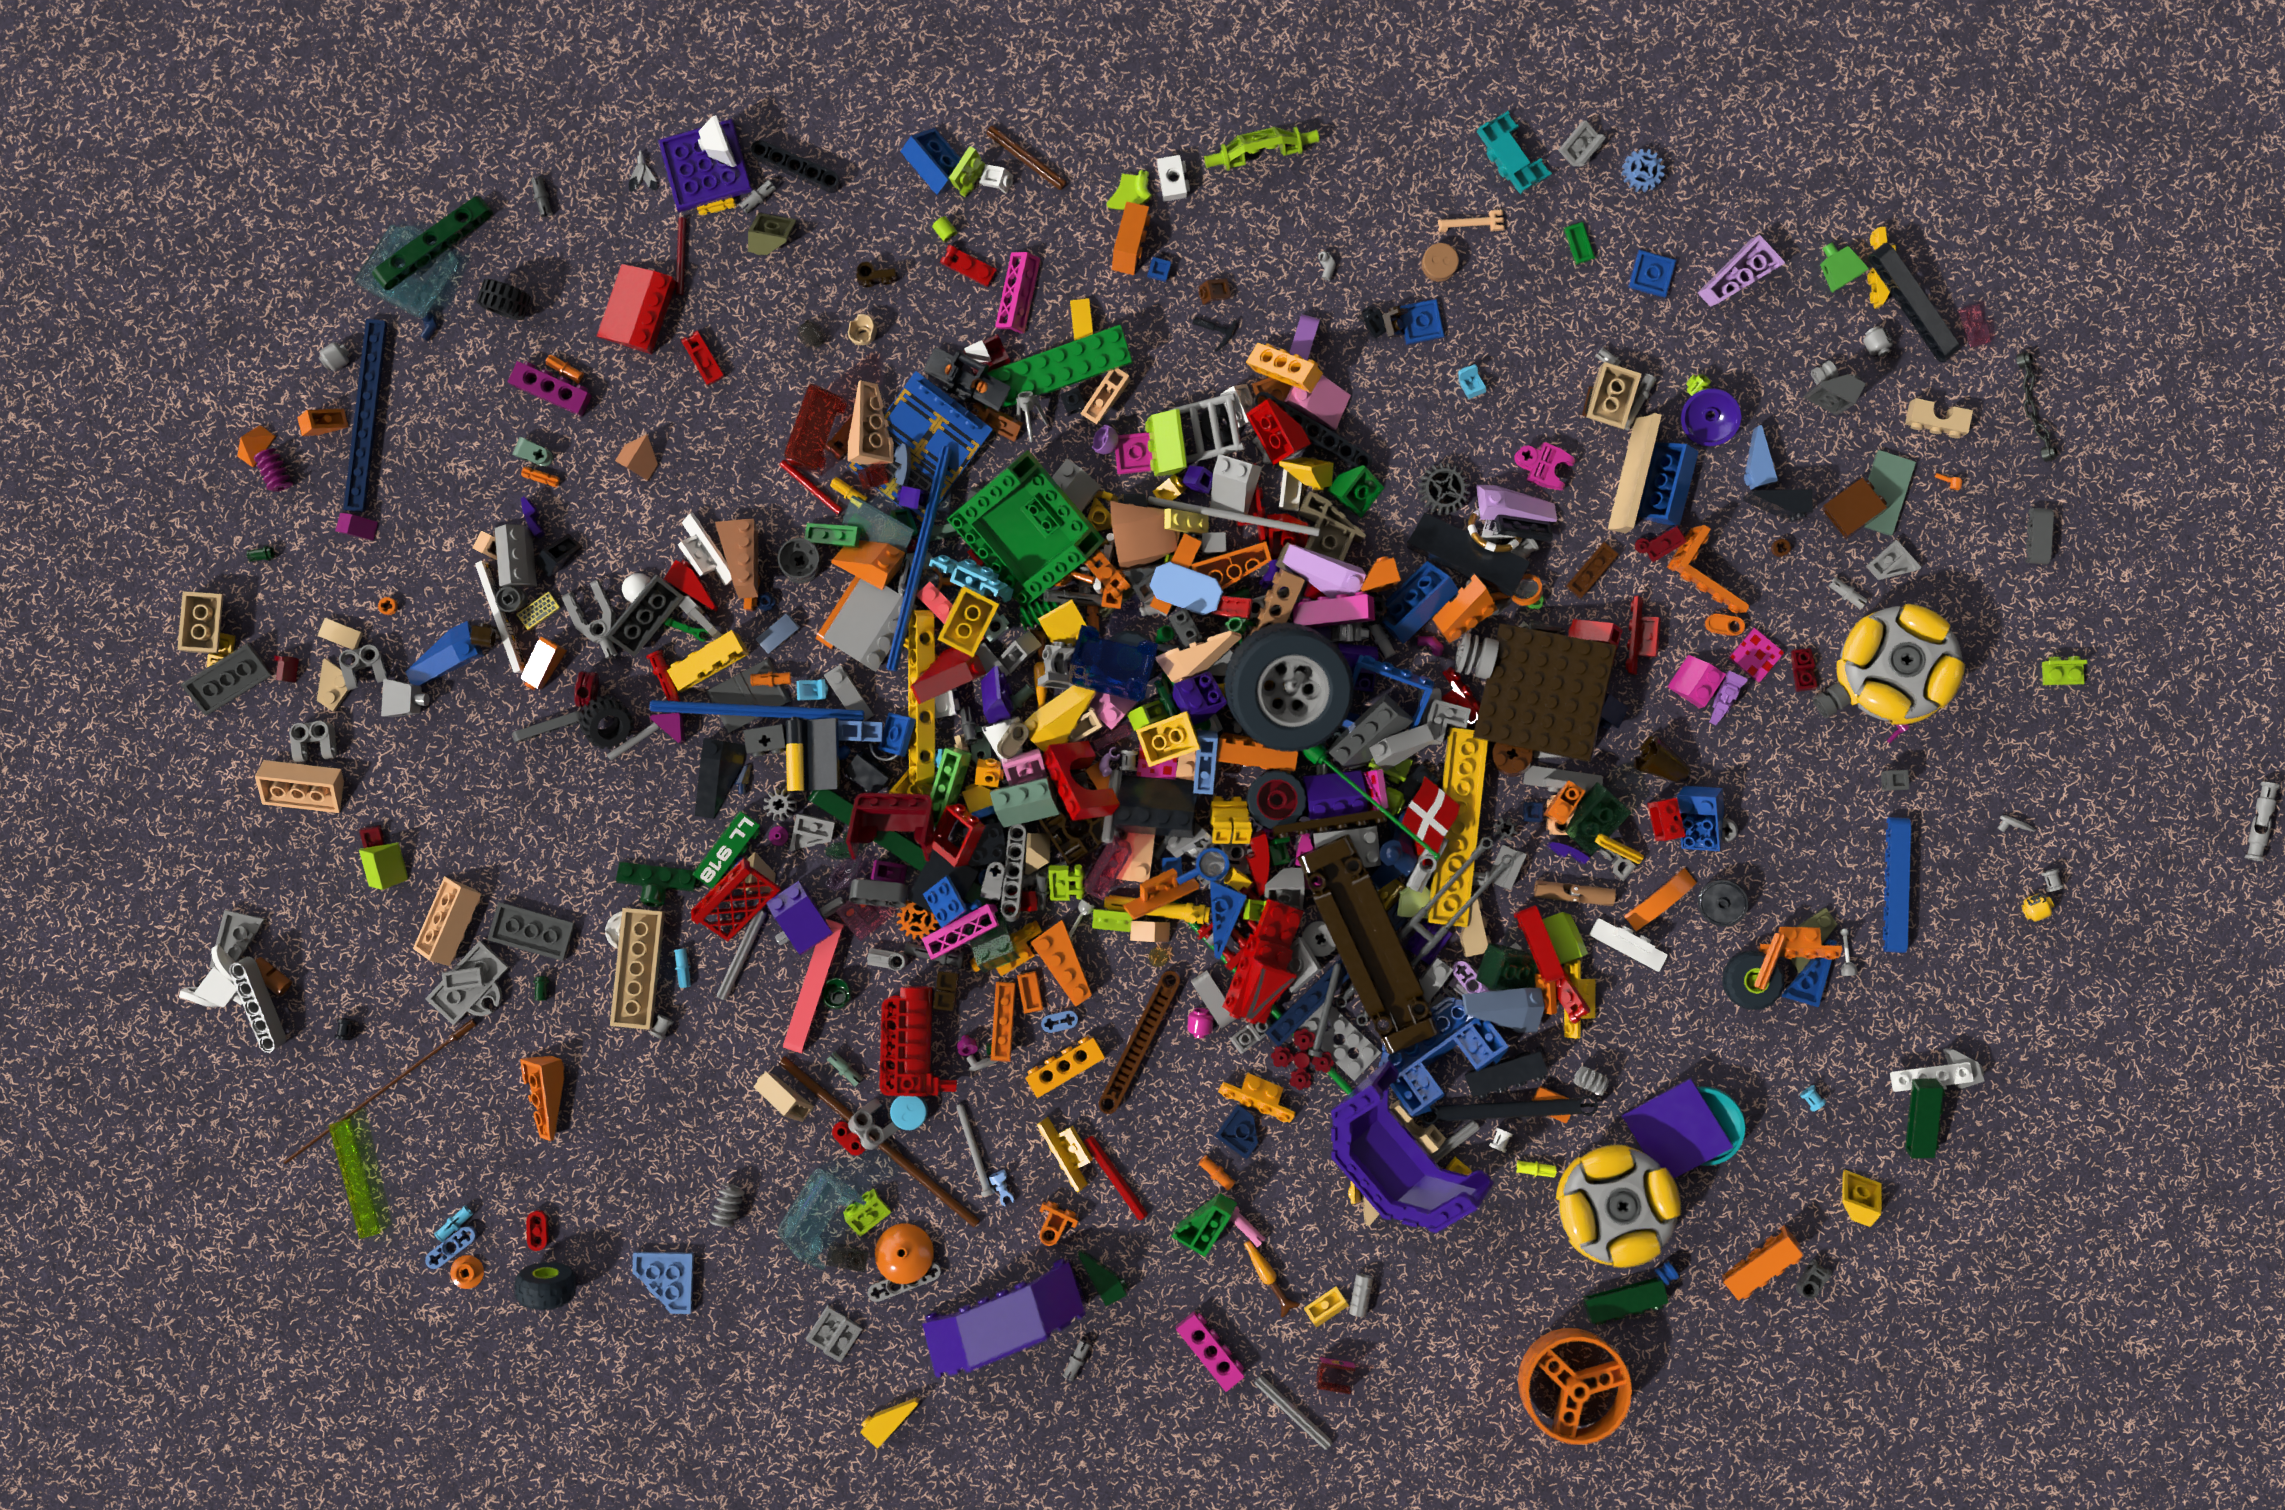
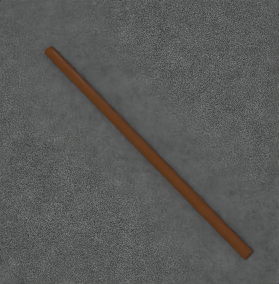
[778,1056,980,1228]

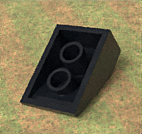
[1743,489,1813,522]

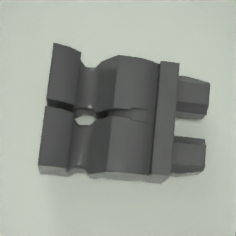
[1168,608,1203,650]

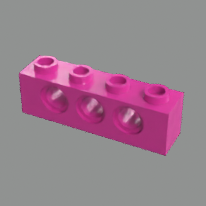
[1176,1311,1244,1392]

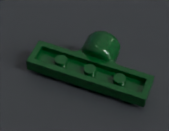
[616,862,697,907]

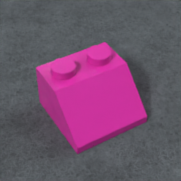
[1667,655,1726,709]

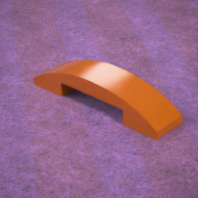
[1624,868,1697,931]

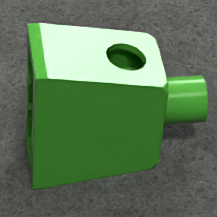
[1820,242,1869,293]

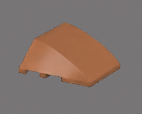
[1110,500,1178,570]

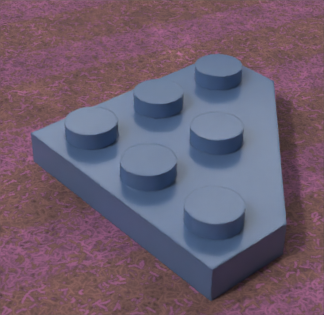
[632,1252,694,1314]

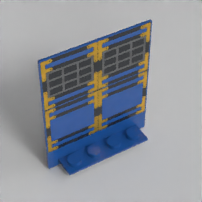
[847,371,993,523]

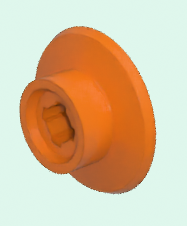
[450,1255,484,1289]

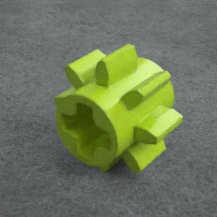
[1686,374,1711,396]

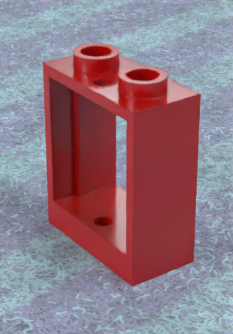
[1647,798,1686,841]
[932,804,985,867]

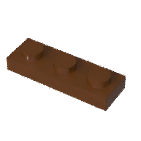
[1565,542,1619,599]

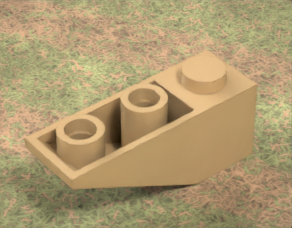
[1460,894,1491,957]

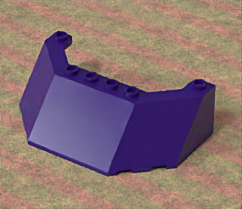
[1331,1061,1494,1233]
[922,1258,1088,1378]

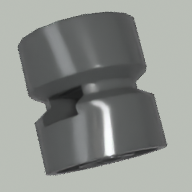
[495,587,528,612]
[1812,683,1851,719]

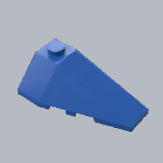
[405,621,484,686]

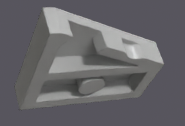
[1866,540,1922,580]

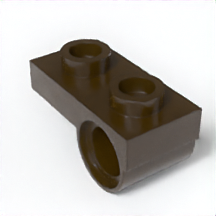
[856,262,897,288]
[471,623,502,648]

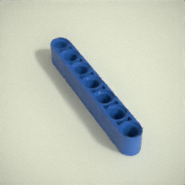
[1883,817,1911,953]

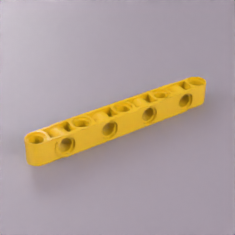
[908,610,935,784]

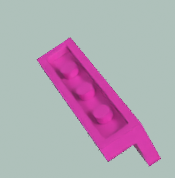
[995,252,1041,333]
[922,904,999,960]

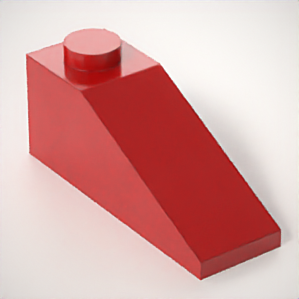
[664,560,718,612]

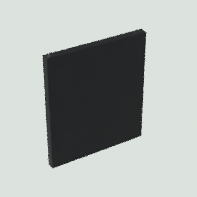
[907,849,979,923]

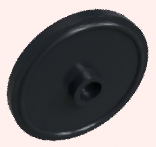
[1698,879,1749,927]

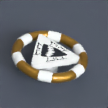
[1468,509,1522,552]

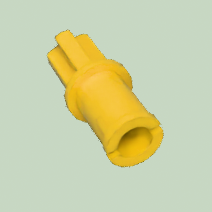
[830,477,867,508]

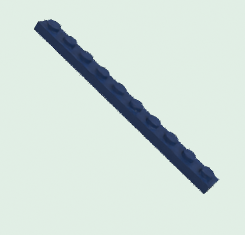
[343,319,388,513]
[1264,900,1410,1047]

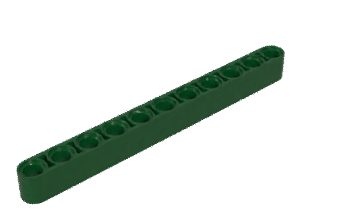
[808,790,995,908]

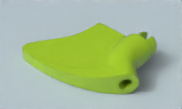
[1107,170,1152,210]

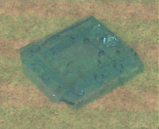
[354,225,459,319]

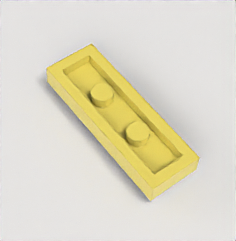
[1165,508,1209,535]

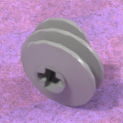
[1302,921,1336,957]

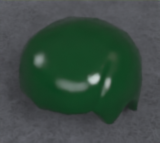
[822,978,852,1010]

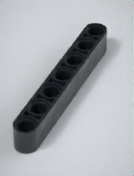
[1868,243,1960,363]
[1253,392,1372,468]

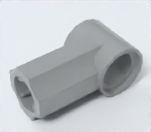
[867,948,908,971]

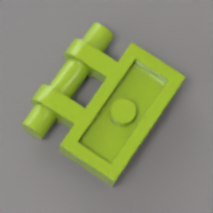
[949,146,985,197]
[1048,864,1085,901]

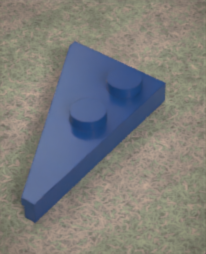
[1782,939,1837,1007]

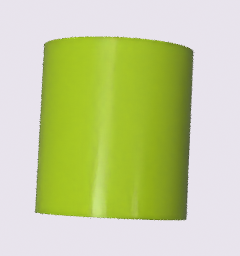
[932,216,958,243]

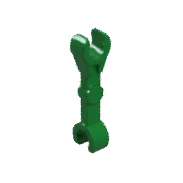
[662,617,709,642]

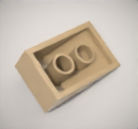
[1586,362,1642,430]

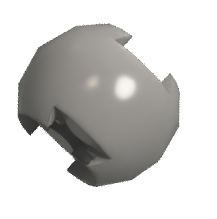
[1722,818,1738,843]

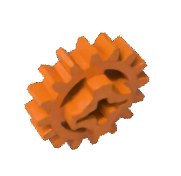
[897,900,938,939]

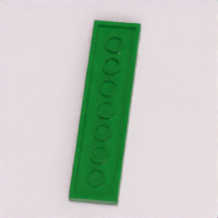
[985,325,1133,410]

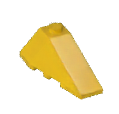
[1021,677,1097,752]

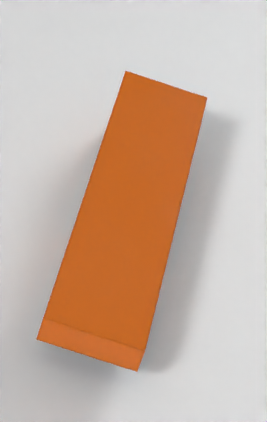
[1150,533,1202,614]

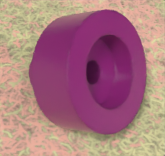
[769,826,789,846]
[957,1035,978,1056]

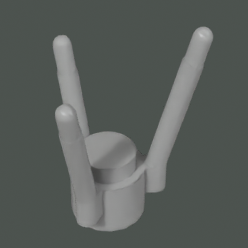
[1016,391,1049,442]

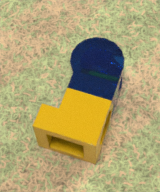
[1219,866,1252,892]

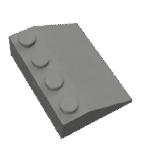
[822,579,917,672]

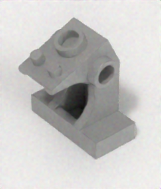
[1037,642,1081,690]

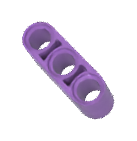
[1289,314,1320,361]

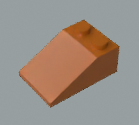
[831,540,905,590]

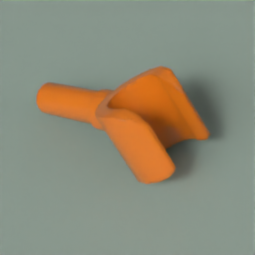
[1935,473,1962,490]

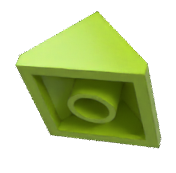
[359,842,408,890]

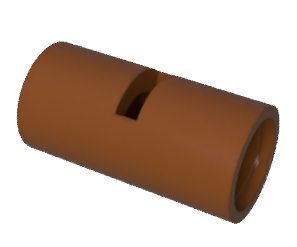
[255,957,293,996]

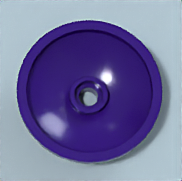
[1681,388,1741,446]

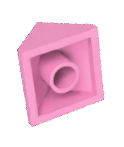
[1001,748,1047,786]

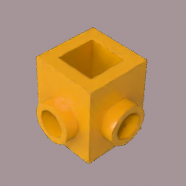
[975,758,1004,788]

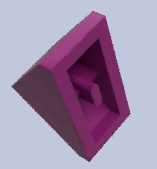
[335,513,378,541]
[649,713,685,744]
[871,860,907,884]

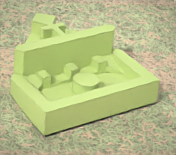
[1397,886,1430,918]

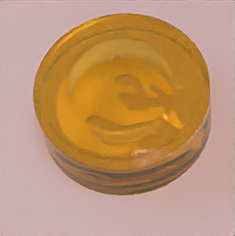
[1148,947,1168,967]

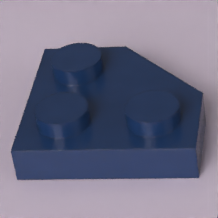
[1214,1103,1258,1160]

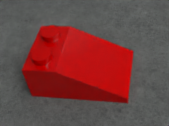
[1246,398,1311,465]

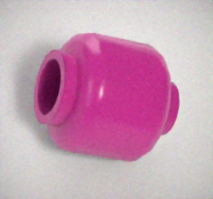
[1187,1008,1214,1039]

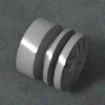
[1455,633,1499,679]

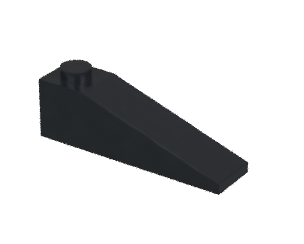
[694,738,746,819]

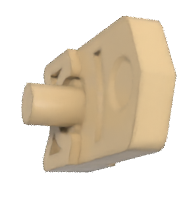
[954,734,972,761]

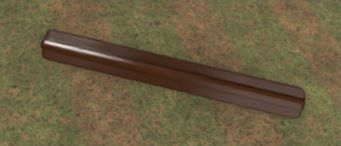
[986,125,1066,190]

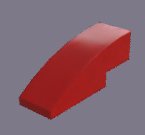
[1245,830,1270,896]

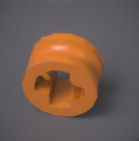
[378,597,398,615]

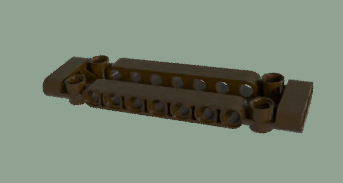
[1297,834,1440,1054]

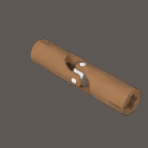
[1534,880,1616,906]

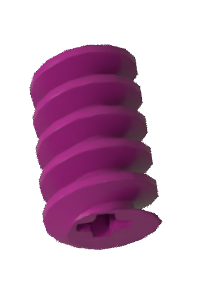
[254,448,293,492]

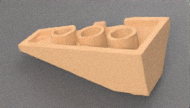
[848,380,894,465]
[1156,631,1242,683]
[1110,832,1155,882]

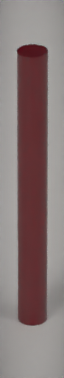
[676,217,686,295]

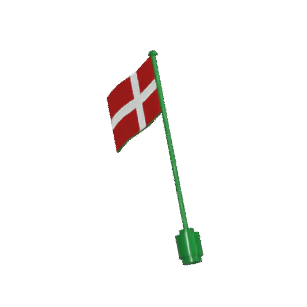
[1302,744,1460,859]

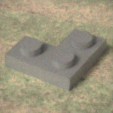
[1426,699,1471,742]

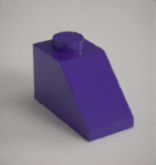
[897,486,929,510]

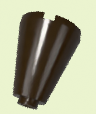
[1634,735,1691,783]

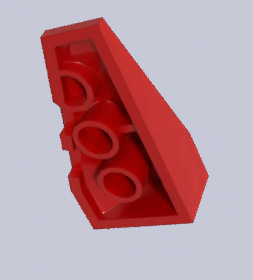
[910,647,987,704]

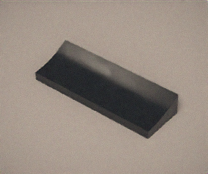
[1407,512,1530,597]

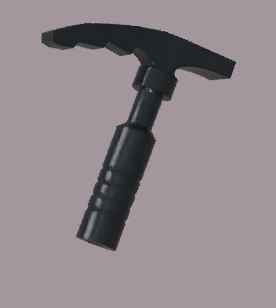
[1192,317,1237,352]

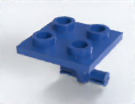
[923,875,982,928]

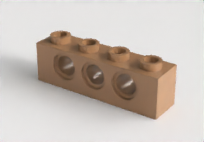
[1249,569,1305,636]

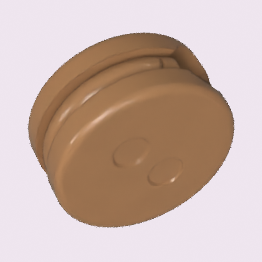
[1421,243,1459,282]

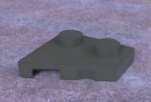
[1122,564,1163,603]

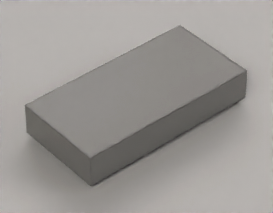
[442,966,485,992]

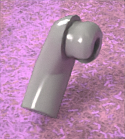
[1318,251,1336,281]

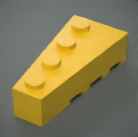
[667,630,750,692]

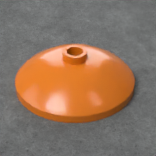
[875,1223,934,1284]

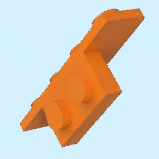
[1123,868,1200,920]
[1759,927,1842,960]

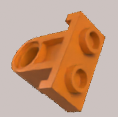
[1039,1200,1079,1246]

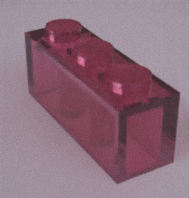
[1084,835,1132,900]

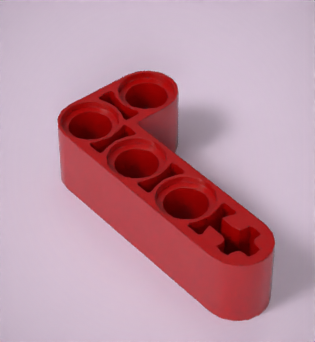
[1514,905,1565,984]

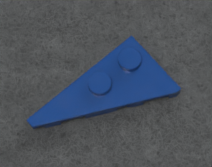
[1210,881,1247,960]

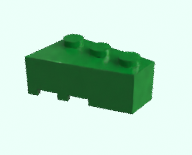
[1171,1193,1237,1257]

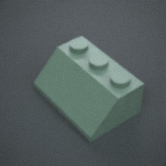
[990,776,1060,828]

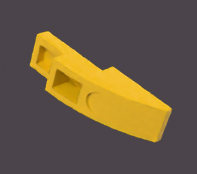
[1867,227,1896,309]

